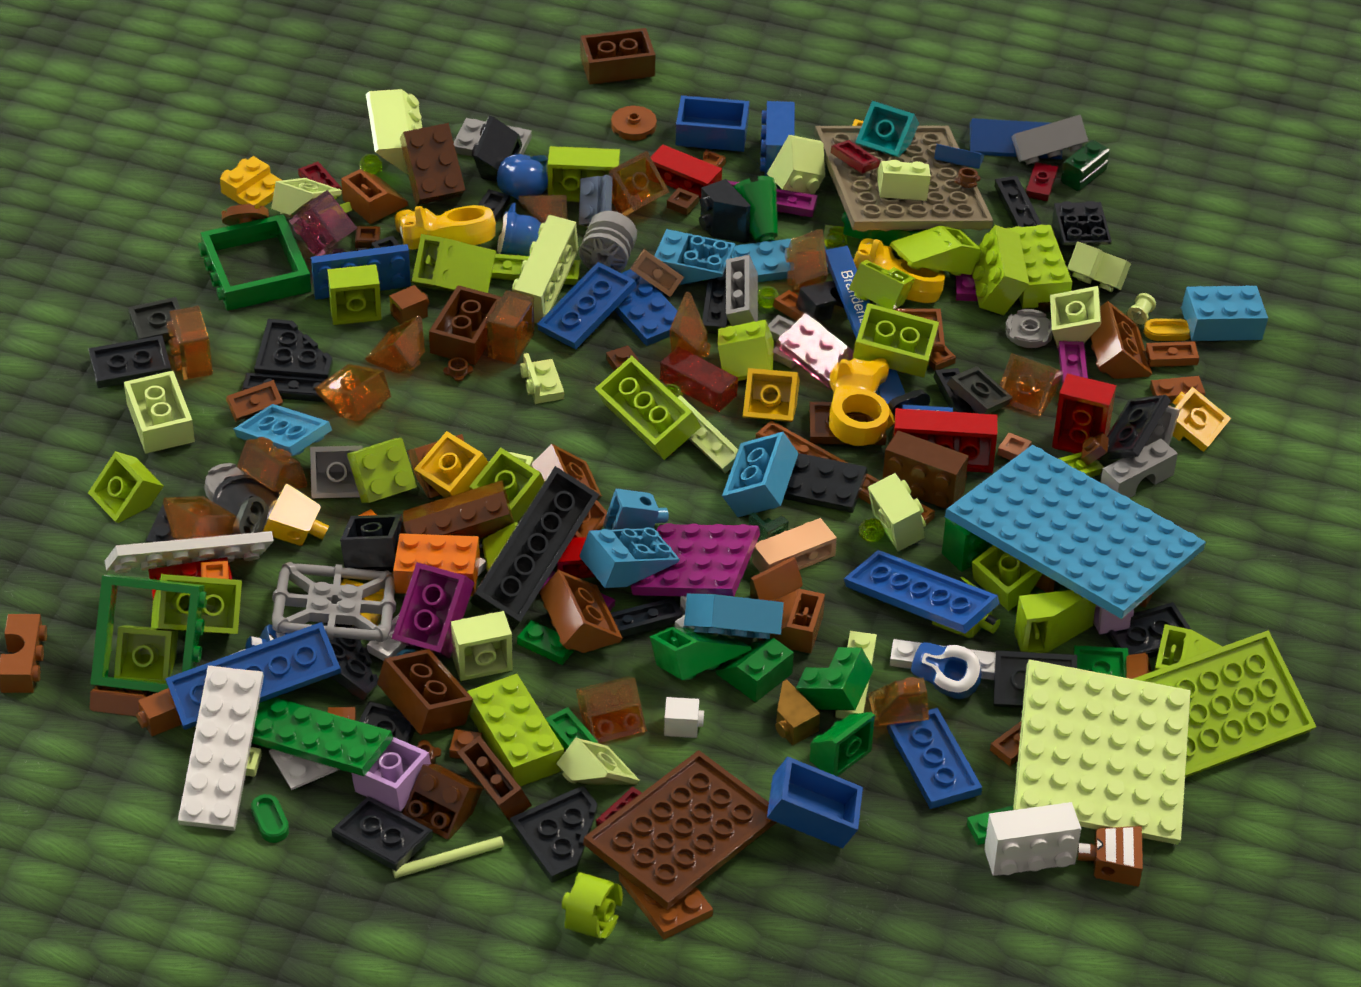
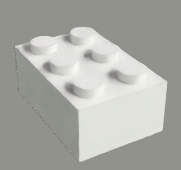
[984,802,1081,876]

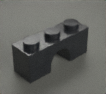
[795,280,873,324]

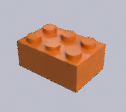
[393,534,480,596]

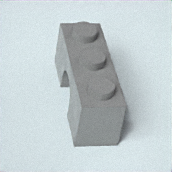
[1101,439,1178,498]

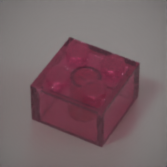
[289,190,357,256]

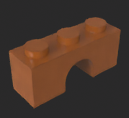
[0,614,47,693]

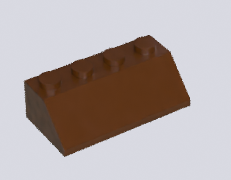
[403,480,514,538]

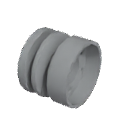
[579,211,637,272]

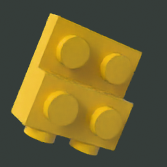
[220,156,282,209]
[1171,387,1231,452]

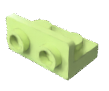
[520,353,564,404]

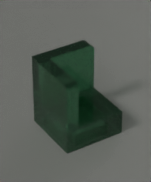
[749,513,789,542]

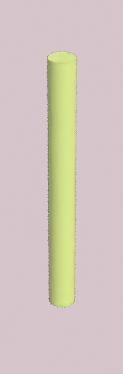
[392,836,504,878]

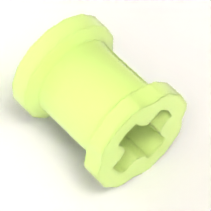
[1127,293,1156,324]

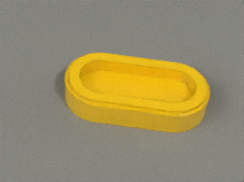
[1144,319,1190,341]

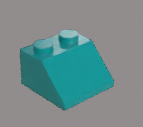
[855,101,919,157]

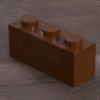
[457,735,532,822]

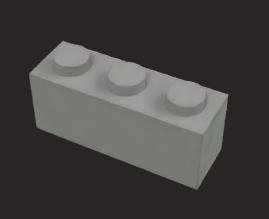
[1011,114,1088,165]
[726,255,758,326]

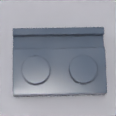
[579,175,613,226]

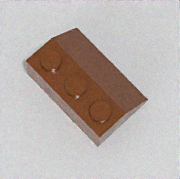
[1090,301,1152,379]
[539,570,623,653]

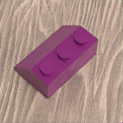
[391,562,475,659]

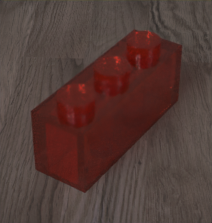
[660,346,738,412]

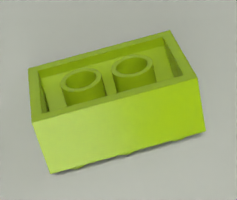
[151,574,242,634]

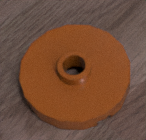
[611,106,657,141]
[221,204,269,226]

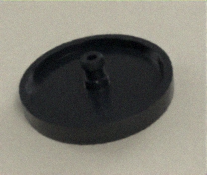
[211,475,282,535]

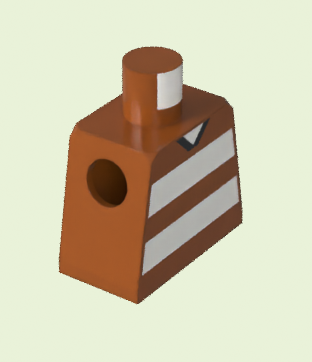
[1077,826,1143,886]

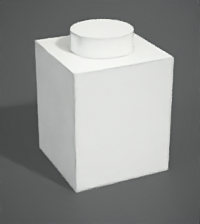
[664,697,704,738]

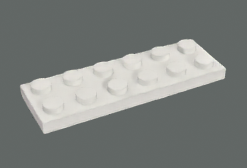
[105,531,274,573]
[178,666,264,831]

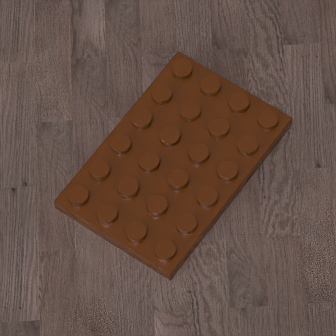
[583,750,777,910]

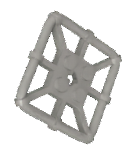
[272,562,396,642]

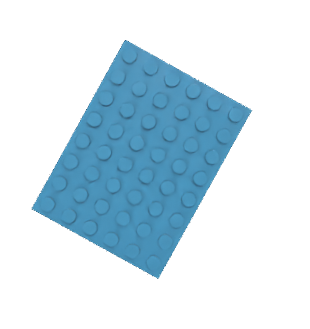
[945,445,1206,619]

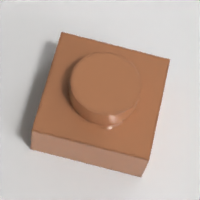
[997,433,1032,460]

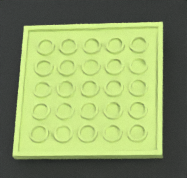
[1013,660,1191,845]

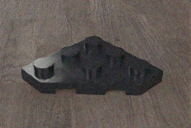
[254,319,333,379]
[324,623,378,701]
[510,785,597,883]

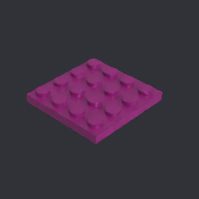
[631,523,760,597]

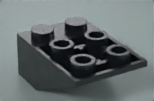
[1052,201,1112,246]

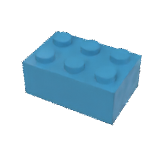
[1181,286,1268,341]
[722,432,798,517]
[684,593,784,639]

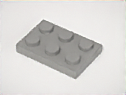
[454,118,532,157]

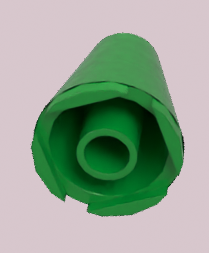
[733,176,778,243]

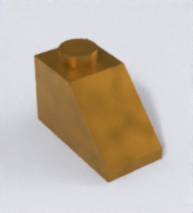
[776,680,820,745]

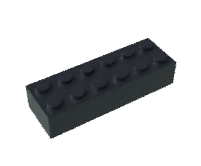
[469,466,600,630]

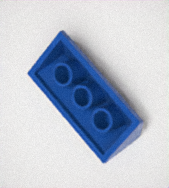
[970,118,1062,159]

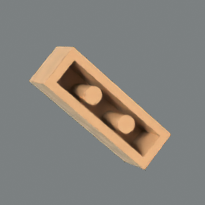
[752,518,837,573]

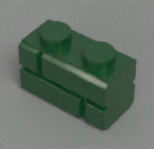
[1061,140,1110,191]

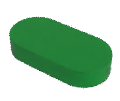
[251,794,289,843]

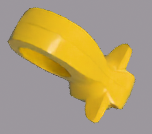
[395,205,496,250]
[854,238,945,303]
[829,358,894,446]

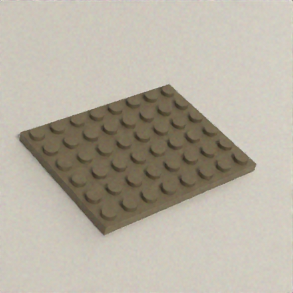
[814,126,993,231]

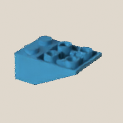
[655,229,735,285]
[579,527,680,588]

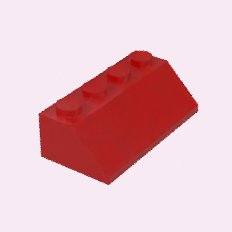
[893,408,997,473]

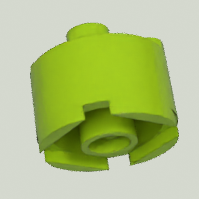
[562,872,623,939]

